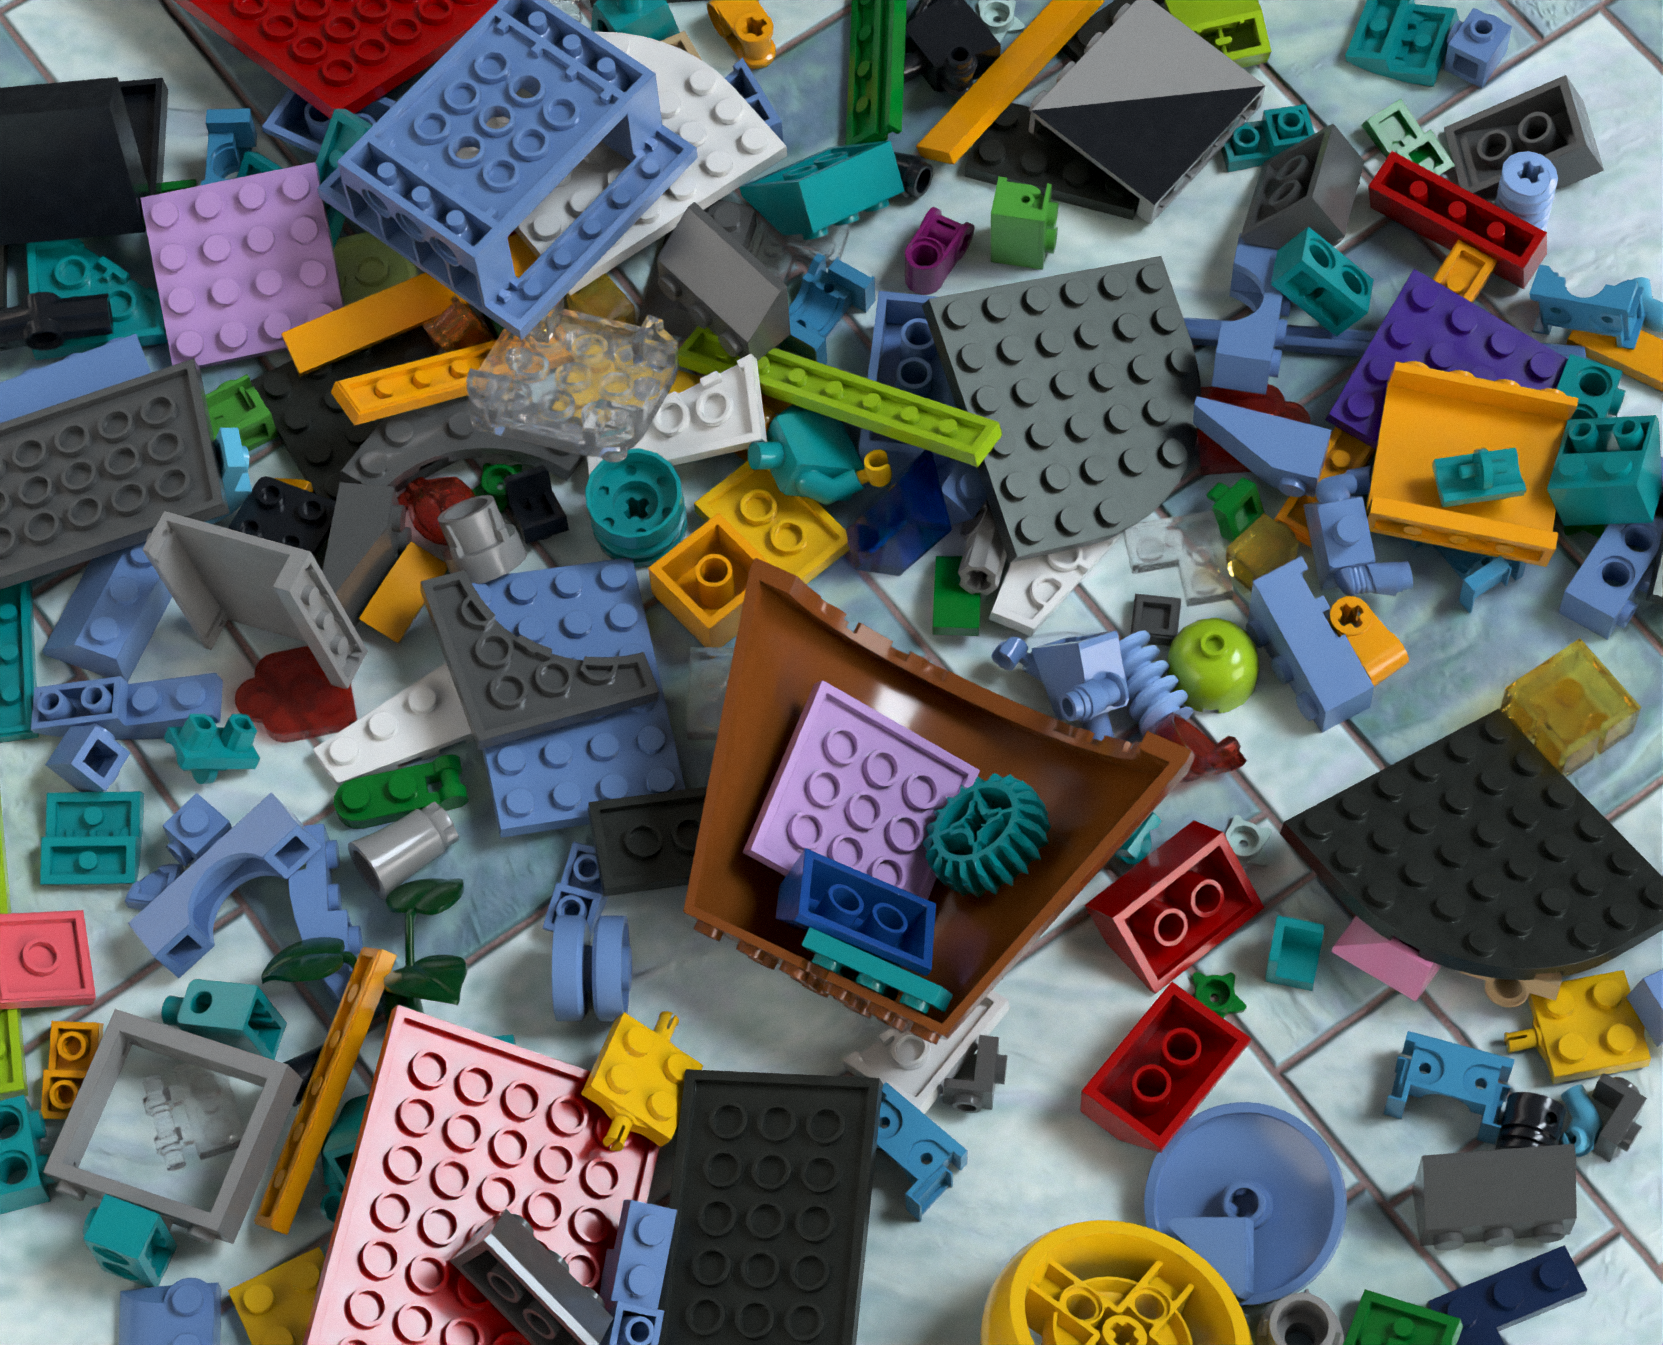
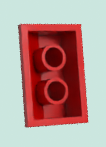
[1084,820,1265,994]
[1080,982,1251,1153]

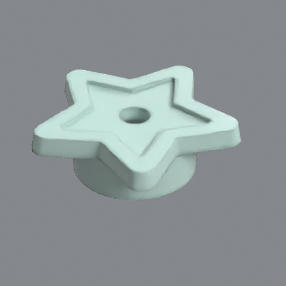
[978,0,1025,44]
[1224,815,1272,867]

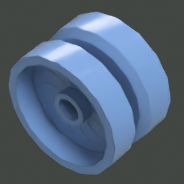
[552,915,632,1022]

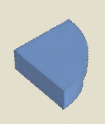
[125,864,185,910]

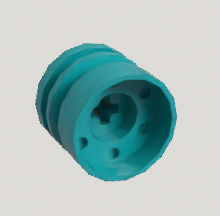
[585,448,688,567]

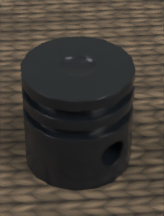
[1495,1092,1566,1150]

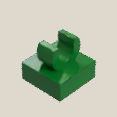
[1206,477,1265,544]

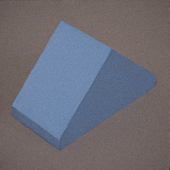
[1167,1217,1254,1300]

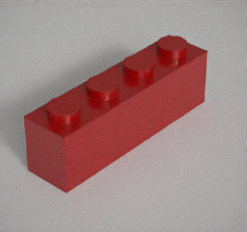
[1368,151,1547,289]

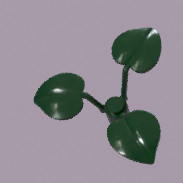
[261,878,467,1025]

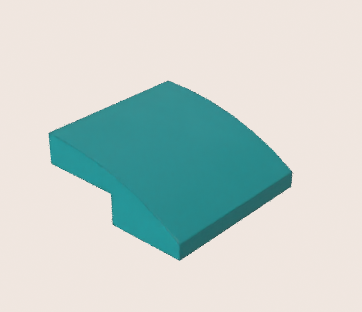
[1345,0,1459,87]
[40,791,144,885]

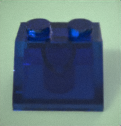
[846,450,952,576]

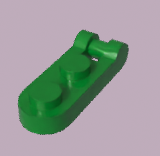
[334,754,469,829]

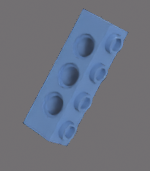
[1558,457,1663,640]

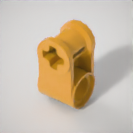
[707,0,776,69]
[1327,596,1409,687]

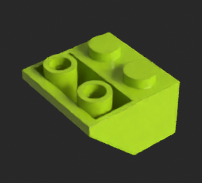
[1164,0,1272,68]

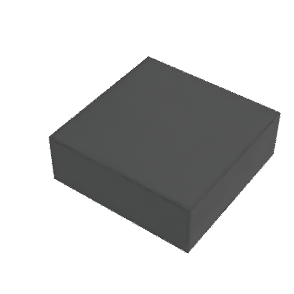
[1130,594,1181,646]

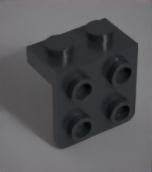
[228,476,336,558]

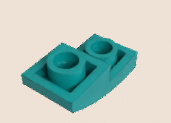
[1221,104,1315,172]

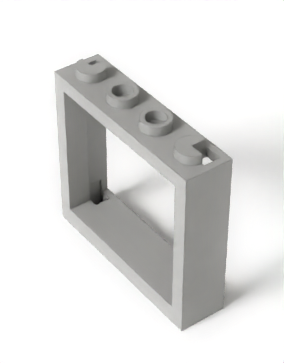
[43,1009,303,1244]

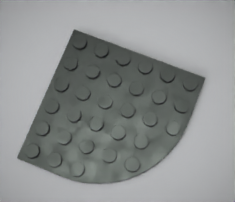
[922,256,1201,563]
[1280,708,1663,980]

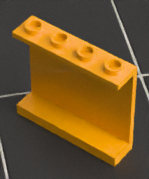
[1366,361,1578,567]

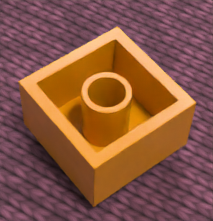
[648,512,770,654]

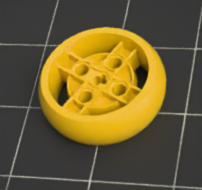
[980,1220,1253,1345]

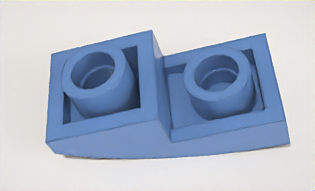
[543,842,608,940]

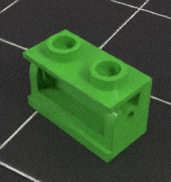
[991,176,1059,270]
[206,374,279,452]

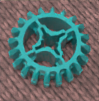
[923,773,1051,898]

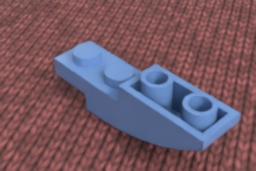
[31,673,223,740]
[288,824,363,1007]
[599,1200,677,1345]

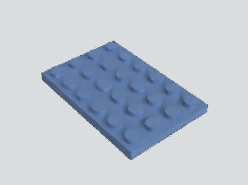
[472,558,685,838]

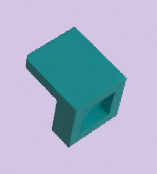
[1264,915,1325,991]

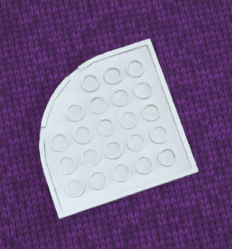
[456,32,787,296]

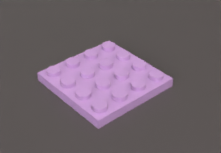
[140,162,345,369]
[743,680,980,900]

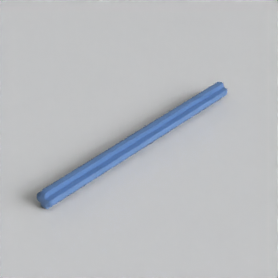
[1184,317,1586,359]

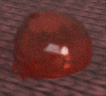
[397,477,477,546]
[1154,712,1247,783]

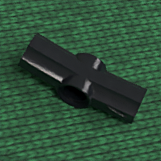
[0,292,114,351]

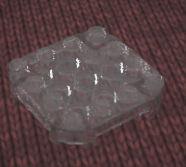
[466,297,678,462]

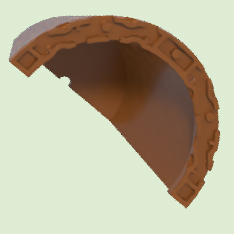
[683,558,1195,1045]

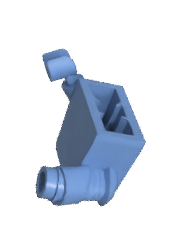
[1303,466,1413,596]
[991,630,1129,741]

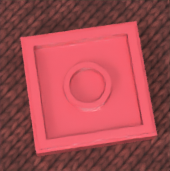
[0,910,96,1010]

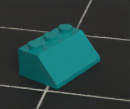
[739,140,905,240]

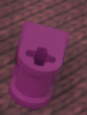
[905,207,975,295]

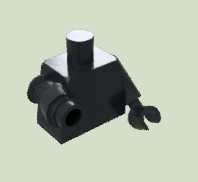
[904,0,1001,97]

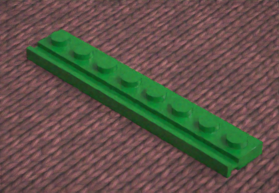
[845,0,907,145]

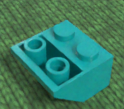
[1547,415,1662,526]

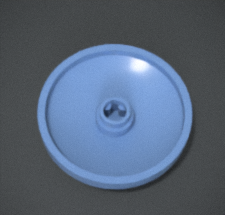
[1144,1102,1347,1306]

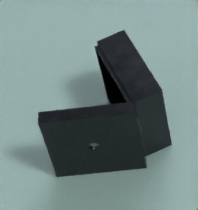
[0,77,168,245]

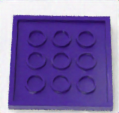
[1325,269,1568,450]

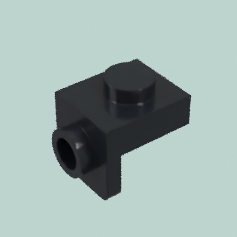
[503,465,569,544]

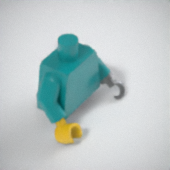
[748,369,892,504]

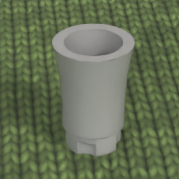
[348,801,459,900]

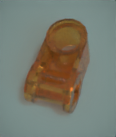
[423,294,497,352]

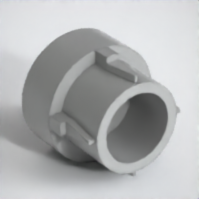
[437,495,527,584]
[1254,1289,1344,1345]

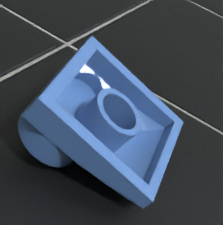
[118,1278,222,1345]

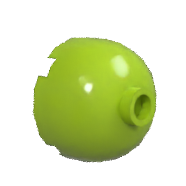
[1166,618,1260,713]

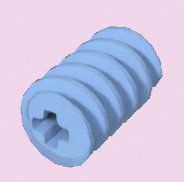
[1495,151,1558,231]
[1119,630,1194,736]

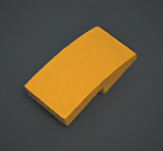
[359,541,448,644]
[41,1021,104,1119]

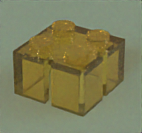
[1500,638,1642,777]

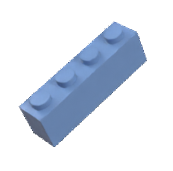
[0,334,151,423]

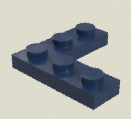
[1426,1245,1587,1345]

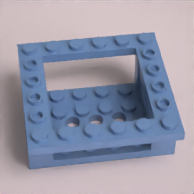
[317,0,698,340]

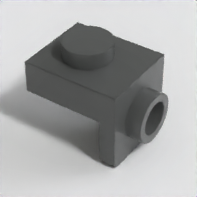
[943,1035,1008,1113]
[1592,1073,1647,1162]

